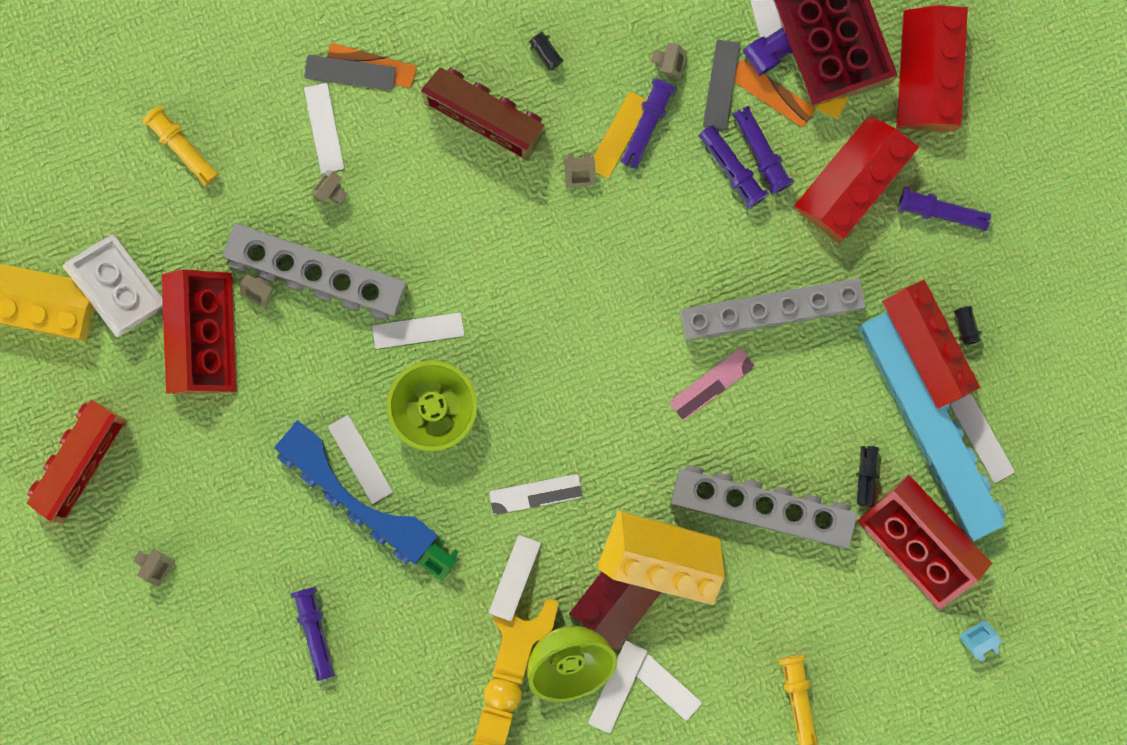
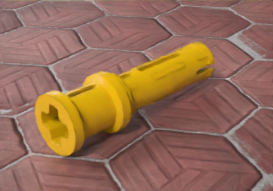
[142,105,219,187]
[778,654,818,745]

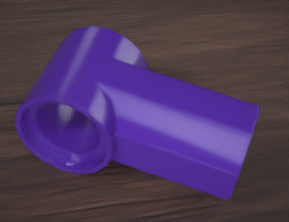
[743,27,792,76]

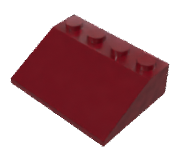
[773,0,898,106]

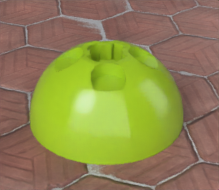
[386,361,477,451]
[527,626,617,702]

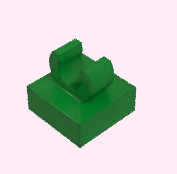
[418,539,458,581]

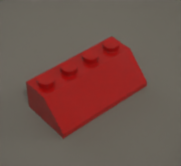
[896,5,968,132]
[793,115,919,244]
[161,269,237,395]
[882,279,981,409]
[26,399,127,523]
[857,474,992,610]

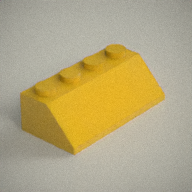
[0,264,94,342]
[597,510,725,605]

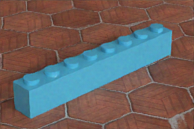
[858,312,1006,541]

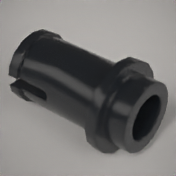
[529,32,564,72]
[953,306,982,346]

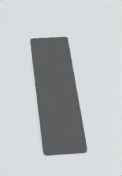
[703,40,740,130]
[304,55,395,90]

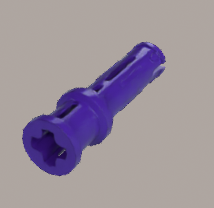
[620,78,677,169]
[732,106,795,195]
[698,125,769,210]
[898,186,991,232]
[290,586,335,681]

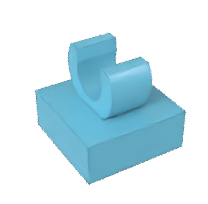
[959,620,1002,662]

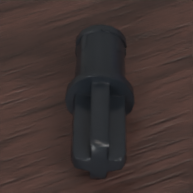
[856,446,880,507]

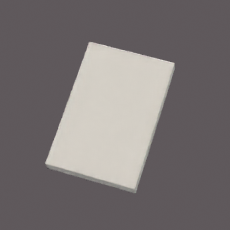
[63,234,163,338]

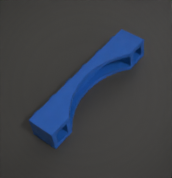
[274,420,439,565]

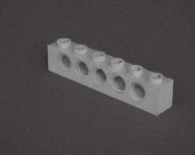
[222,223,407,321]
[679,278,865,342]
[670,465,857,549]

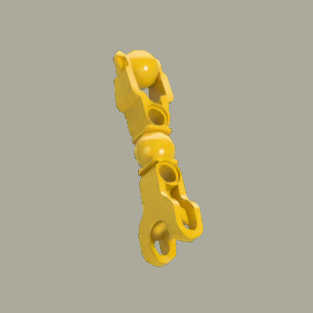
[473,599,558,745]

